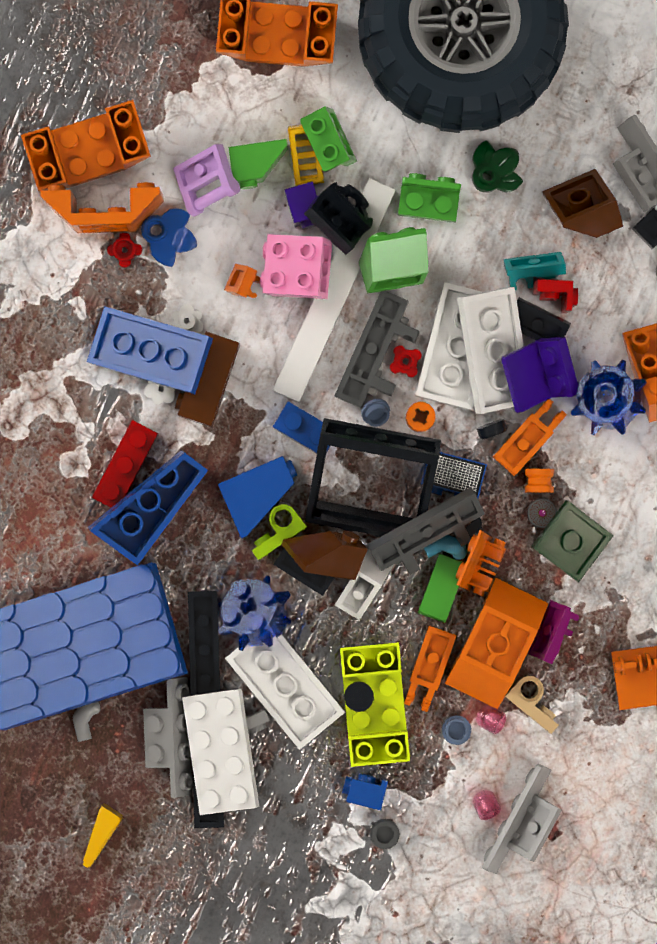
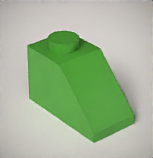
[228,139,288,190]

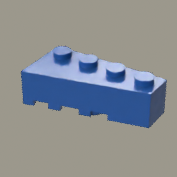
[88,450,208,566]

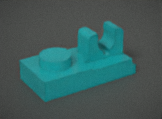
[503,252,566,290]

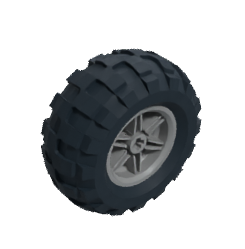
[358,0,569,133]

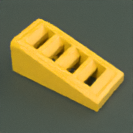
[288,125,324,186]
[83,803,123,868]

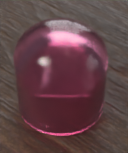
[476,706,506,734]
[472,790,501,820]

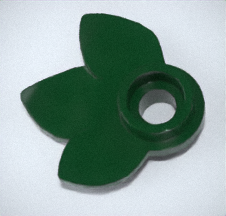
[472,140,523,193]

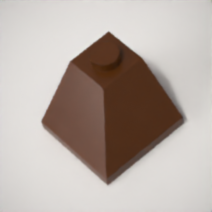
[542,169,623,238]
[281,531,368,580]

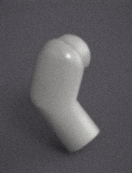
[73,702,100,742]

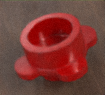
[107,232,142,268]
[390,345,422,378]

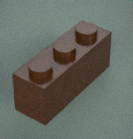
[175,331,240,428]

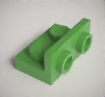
[300,106,357,172]
[398,173,461,223]

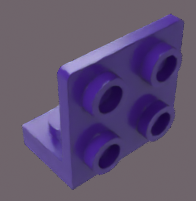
[501,337,580,413]

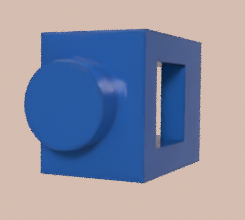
[342,773,388,810]

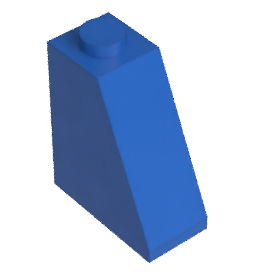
[218,456,298,539]

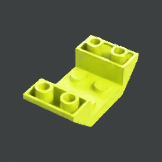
[340,642,410,767]

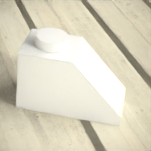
[335,550,393,620]

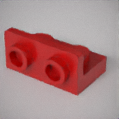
[532,279,578,314]

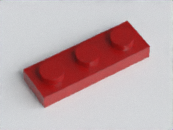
[91,420,159,508]

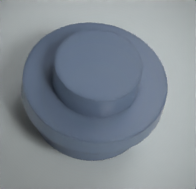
[361,399,390,427]
[442,715,471,745]

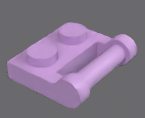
[173,144,240,217]

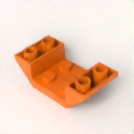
[216,0,338,67]
[21,100,151,192]
[41,182,164,233]
[445,577,548,709]

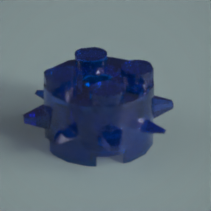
[571,360,647,435]
[218,576,291,651]

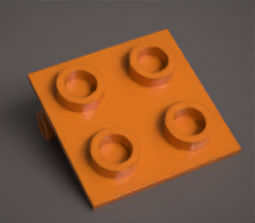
[456,530,506,597]
[611,646,657,710]

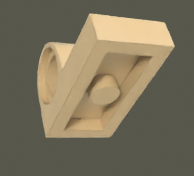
[505,675,559,734]

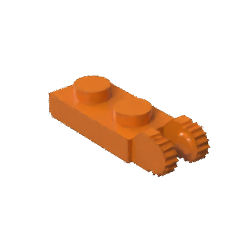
[492,399,567,476]
[404,626,457,712]

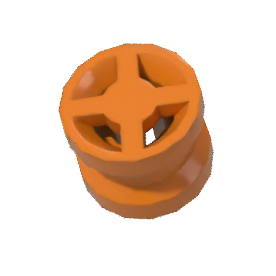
[406,402,436,432]
[525,469,554,493]

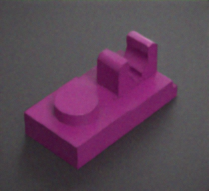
[528,600,579,664]

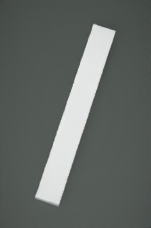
[273,178,396,403]

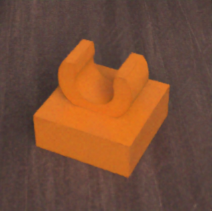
[224,263,260,298]

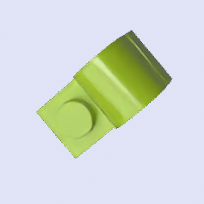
[251,504,307,560]

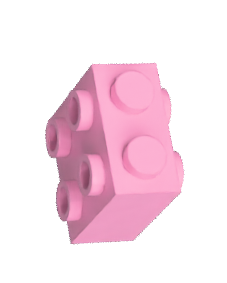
[260,234,332,299]

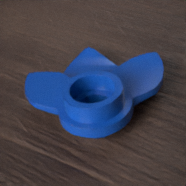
[141,208,197,267]

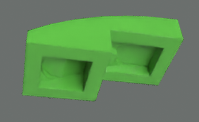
[418,554,462,623]

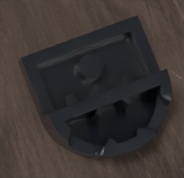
[304,182,373,255]

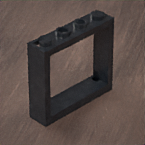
[305,418,441,537]

